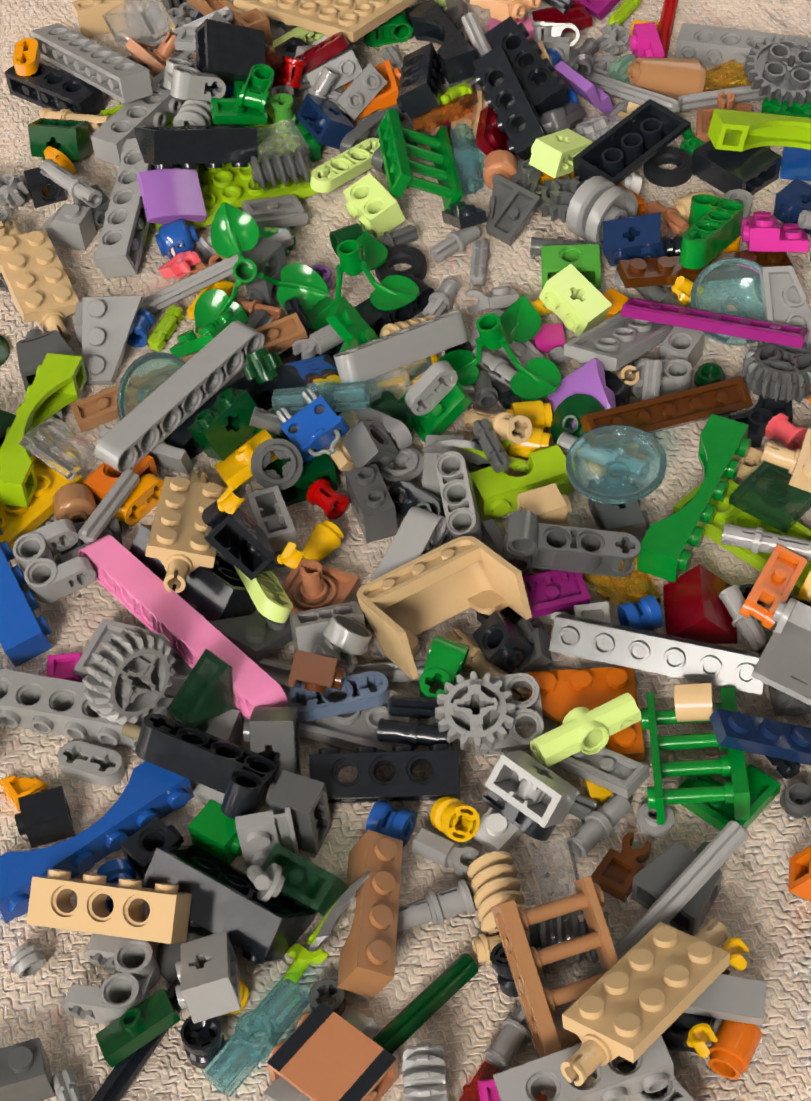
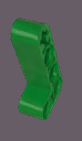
[679,194,744,269]

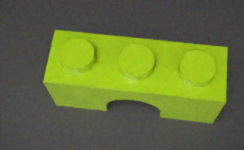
[470,444,574,521]

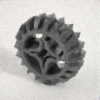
[742,342,811,403]

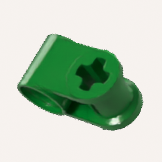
[364,12,413,47]
[238,64,274,115]
[419,635,469,698]

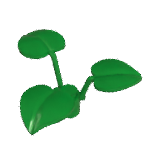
[194,202,329,333]
[305,230,420,331]
[437,295,562,400]

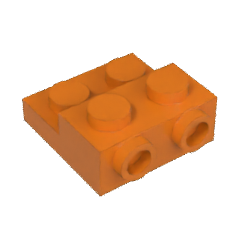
[344,60,402,121]

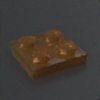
[411,92,478,132]

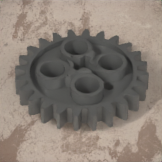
[744,35,811,107]

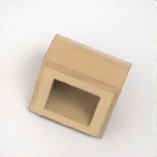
[674,683,716,722]

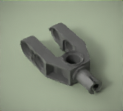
[340,104,432,174]

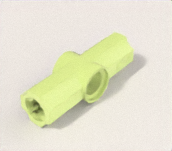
[529,692,642,768]

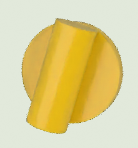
[670,276,703,306]

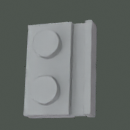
[242,194,308,230]
[235,807,301,870]

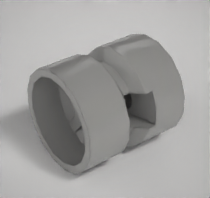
[312,614,372,676]

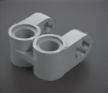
[163,57,226,101]
[13,519,96,604]
[476,673,545,756]
[63,933,161,1025]

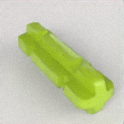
[607,0,641,26]
[147,305,184,352]

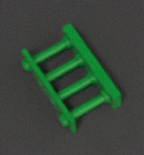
[377,108,463,210]
[640,687,750,825]

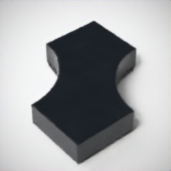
[728,395,793,448]

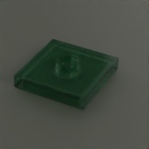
[729,461,811,534]

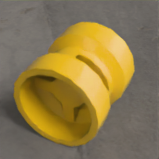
[430,796,480,842]

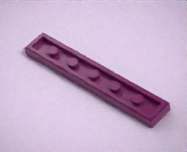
[621,298,809,348]

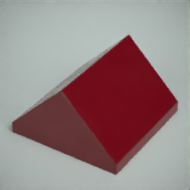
[663,564,737,644]

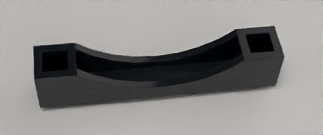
[405,0,480,84]

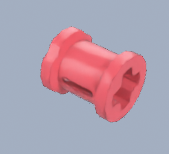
[765,413,807,451]

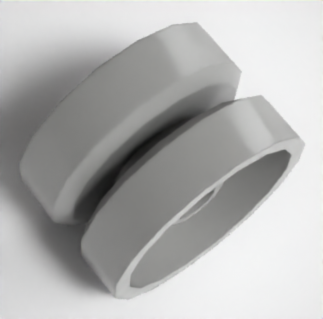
[566,176,638,250]

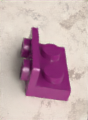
[522,570,591,619]

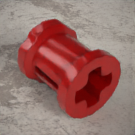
[278,56,308,88]
[306,478,349,520]

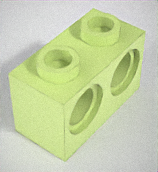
[343,173,406,238]

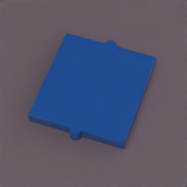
[780,147,811,181]

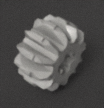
[402,1043,450,1101]

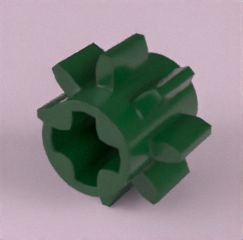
[242,347,283,385]

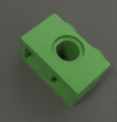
[541,244,601,290]

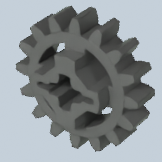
[535,174,586,223]

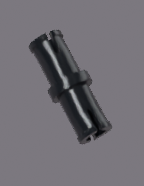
[377,718,452,749]

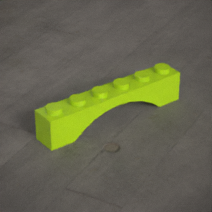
[707,108,811,152]
[0,353,87,507]

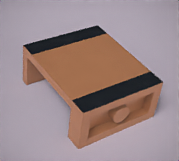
[267,1002,399,1101]

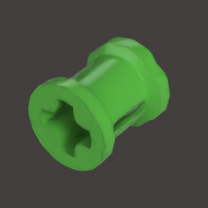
[269,93,296,129]

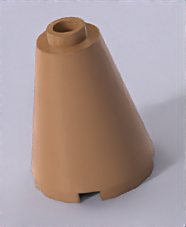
[627,57,706,113]

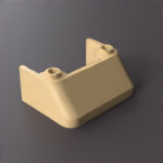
[356,536,532,680]

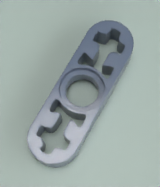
[286,671,389,722]

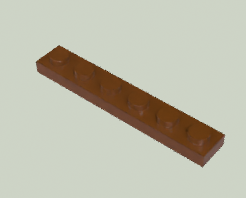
[617,250,793,288]
[580,376,753,449]

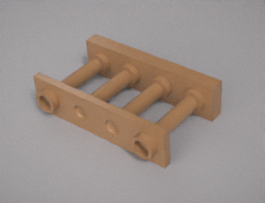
[491,876,619,1058]

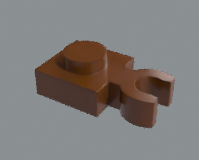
[591,832,651,902]

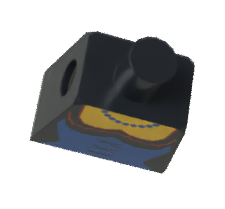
[276,354,350,416]

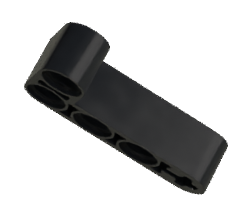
[135,714,277,820]

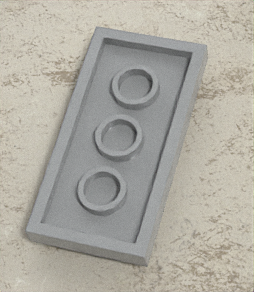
[564,312,674,371]

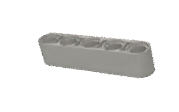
[333,310,469,387]

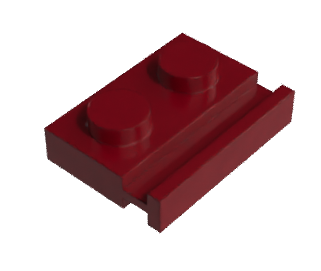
[532,1,592,35]
[475,106,510,156]

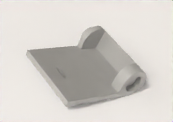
[751,598,811,706]

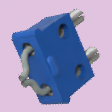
[276,388,349,463]

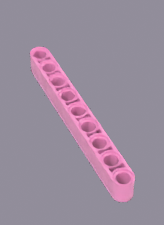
[78,535,288,720]

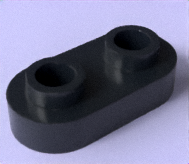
[388,481,445,518]

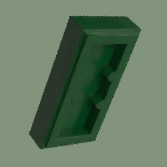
[95,987,181,1068]

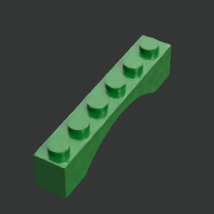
[637,414,752,583]

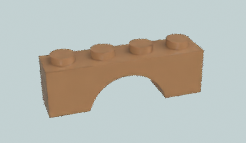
[337,830,403,998]

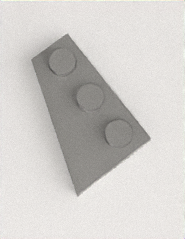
[760,266,811,347]
[82,295,144,386]

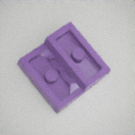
[554,61,614,115]
[137,168,207,224]
[548,357,616,430]

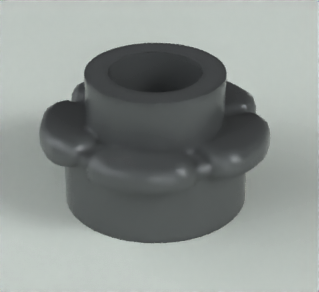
[780,783,811,818]

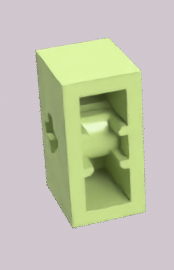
[529,128,593,178]
[539,264,612,336]

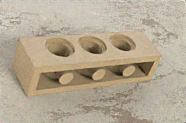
[26,869,192,944]

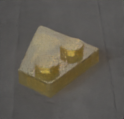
[703,59,753,92]
[582,556,661,608]

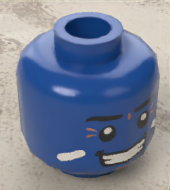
[155,219,199,259]

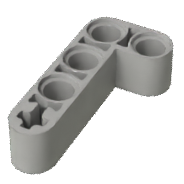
[359,506,453,624]

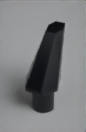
[491,380,523,410]

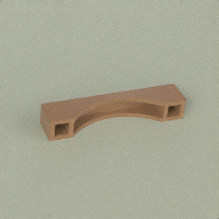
[186,0,273,48]

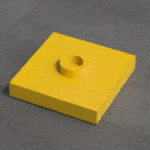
[214,430,278,491]

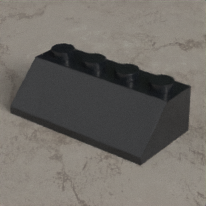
[573,99,691,185]
[134,125,258,170]
[129,524,257,621]
[142,845,316,964]

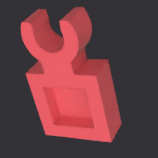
[158,251,202,279]

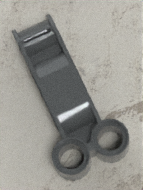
[502,510,641,577]

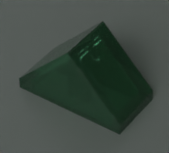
[167,649,234,727]

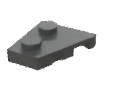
[486,173,541,246]
[209,613,293,663]

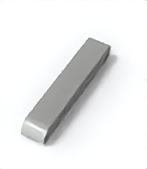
[95,320,265,473]

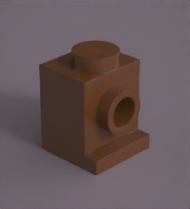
[287,650,346,694]

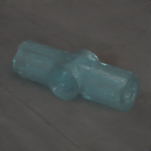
[450,123,484,194]
[272,381,371,417]
[202,978,310,1097]

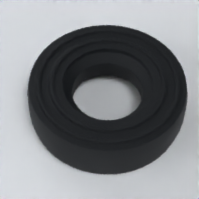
[643,146,693,187]
[375,245,427,283]

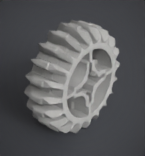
[82,627,176,725]

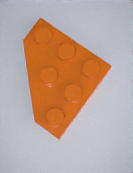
[527,666,645,762]

